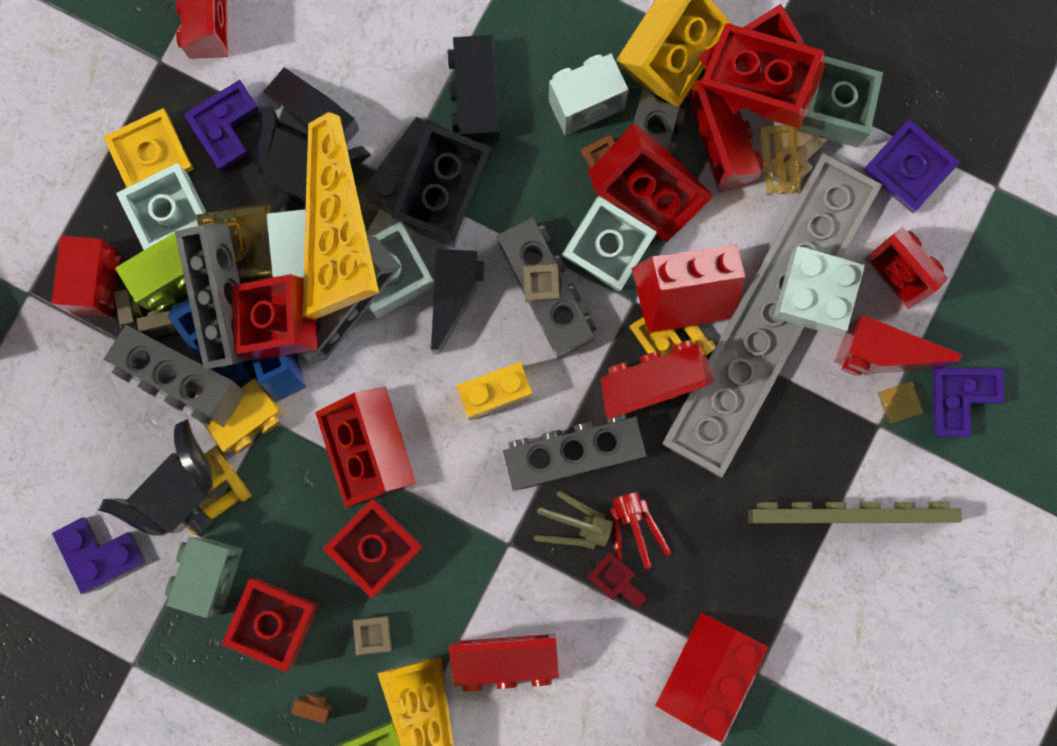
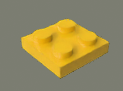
[103,108,194,188]

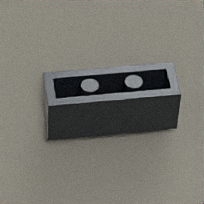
[447,34,501,142]

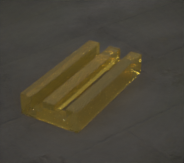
[760,125,801,195]

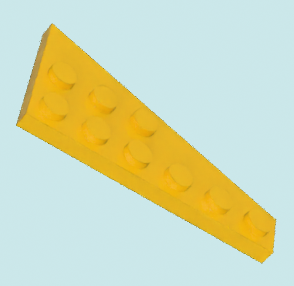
[302,112,379,320]
[377,657,454,746]

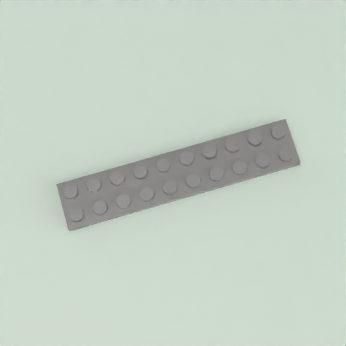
[661,153,882,478]

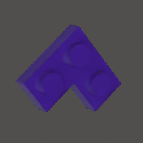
[184,79,259,172]
[932,368,1004,437]
[52,517,146,594]

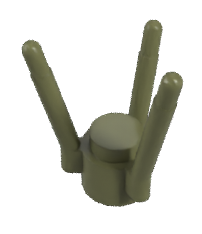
[534,491,613,550]

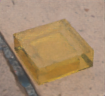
[877,381,923,424]

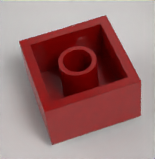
[51,236,124,318]
[231,274,317,360]
[323,499,424,598]
[221,578,320,672]

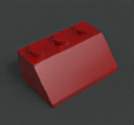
[176,0,228,59]
[688,79,764,193]
[631,244,745,334]
[601,339,716,419]
[315,386,417,508]
[655,613,768,743]
[449,633,559,692]

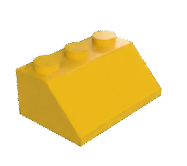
[616,0,731,107]

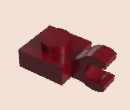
[587,551,647,609]

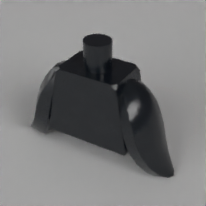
[255,104,371,212]
[98,418,215,537]

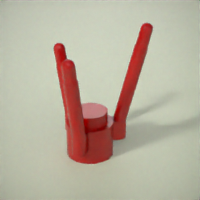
[609,492,671,569]

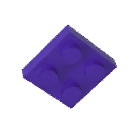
[863,119,960,214]

